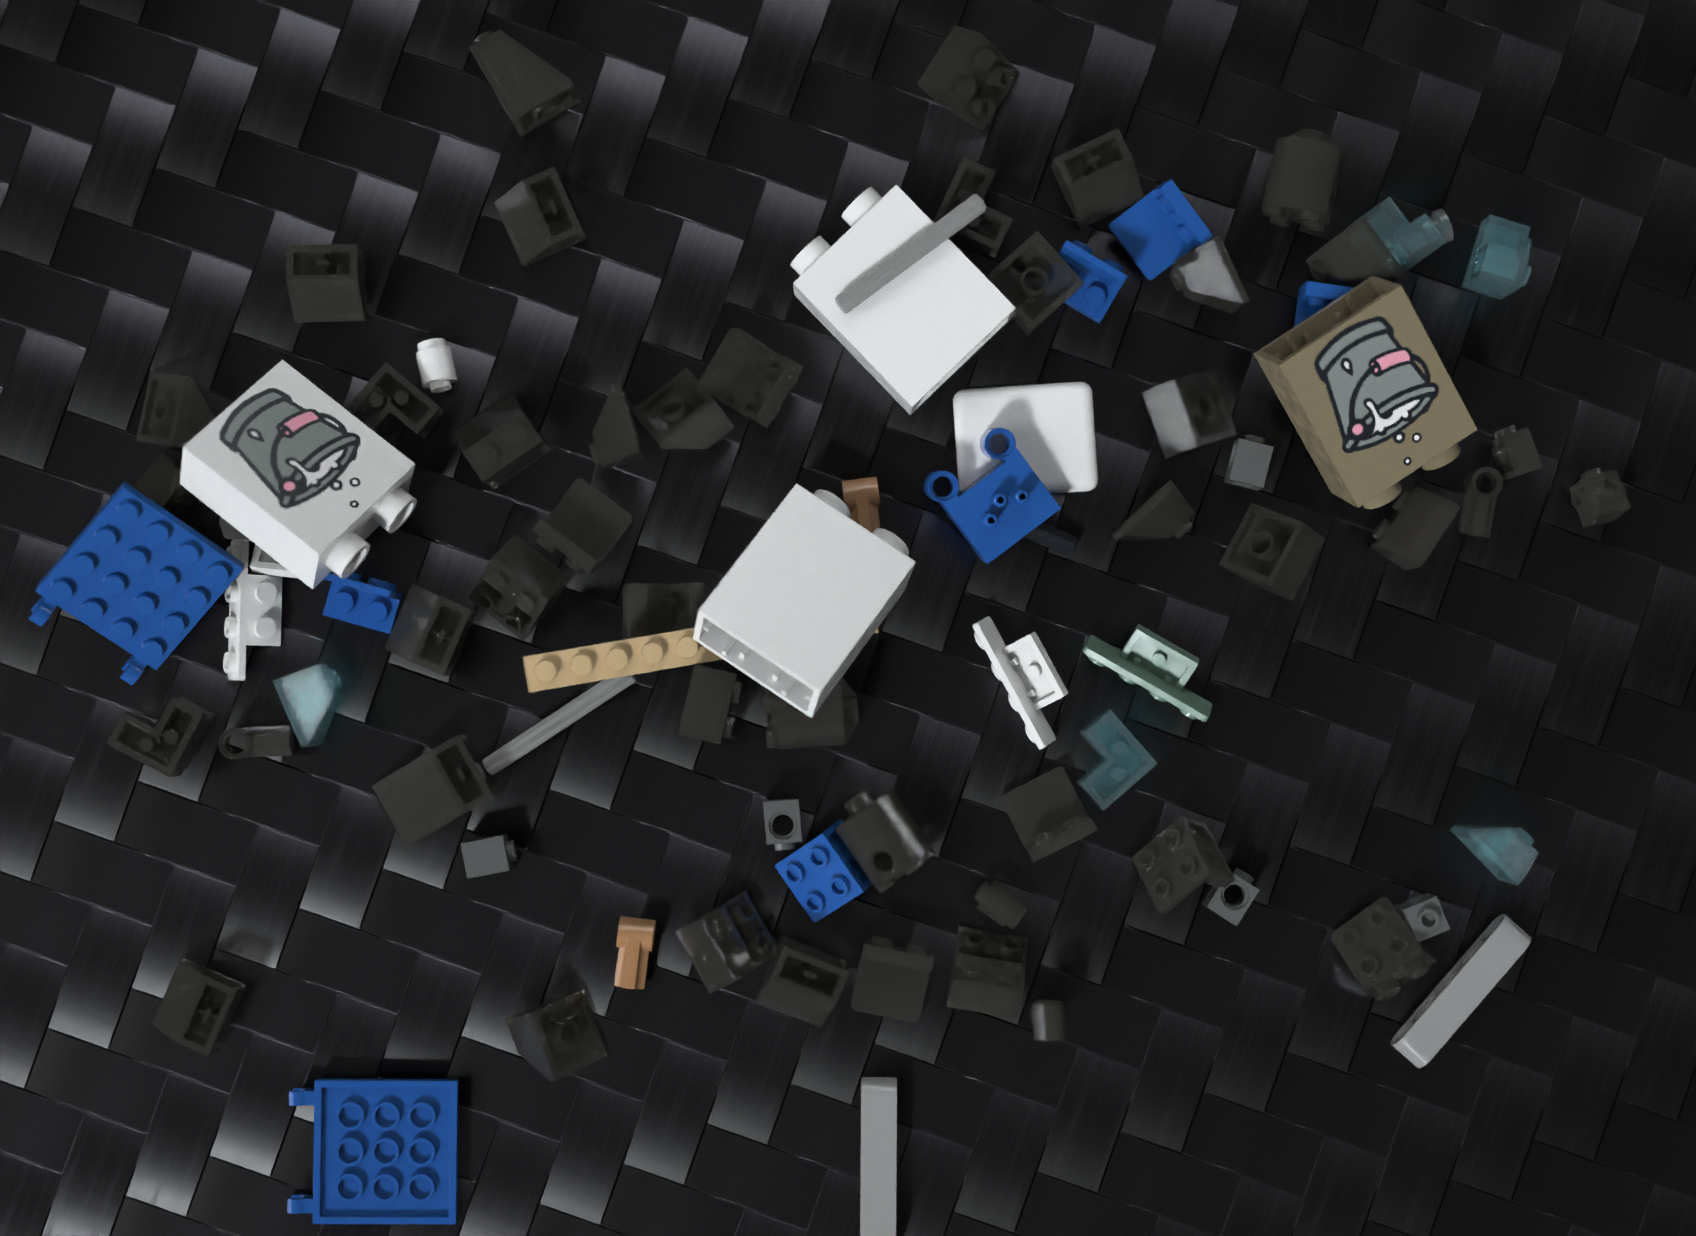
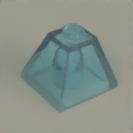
[273,664,342,747]
[1450,825,1539,885]

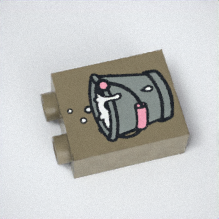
[1254,276,1477,509]

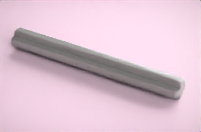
[835,194,986,313]
[482,675,636,775]

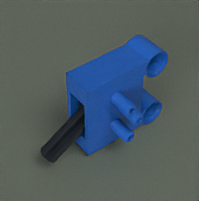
[924,428,1077,564]

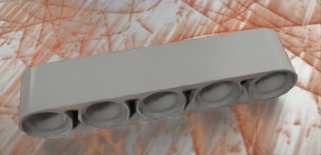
[1391,914,1532,1068]
[860,1077,897,1236]

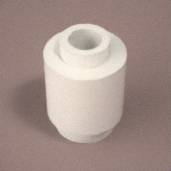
[416,338,457,393]

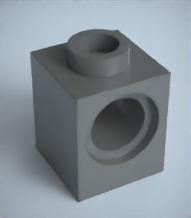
[1224,434,1274,491]
[763,798,803,850]
[461,834,518,879]
[1202,867,1259,926]
[1395,893,1450,943]

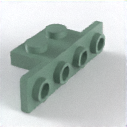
[1083,624,1212,722]

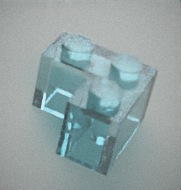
[1345,196,1446,282]
[1461,214,1532,300]
[1076,709,1158,811]

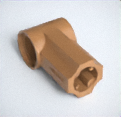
[842,477,880,533]
[614,916,656,989]

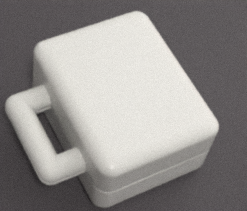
[953,382,1098,494]

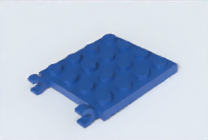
[29,482,244,685]
[287,1078,459,1224]

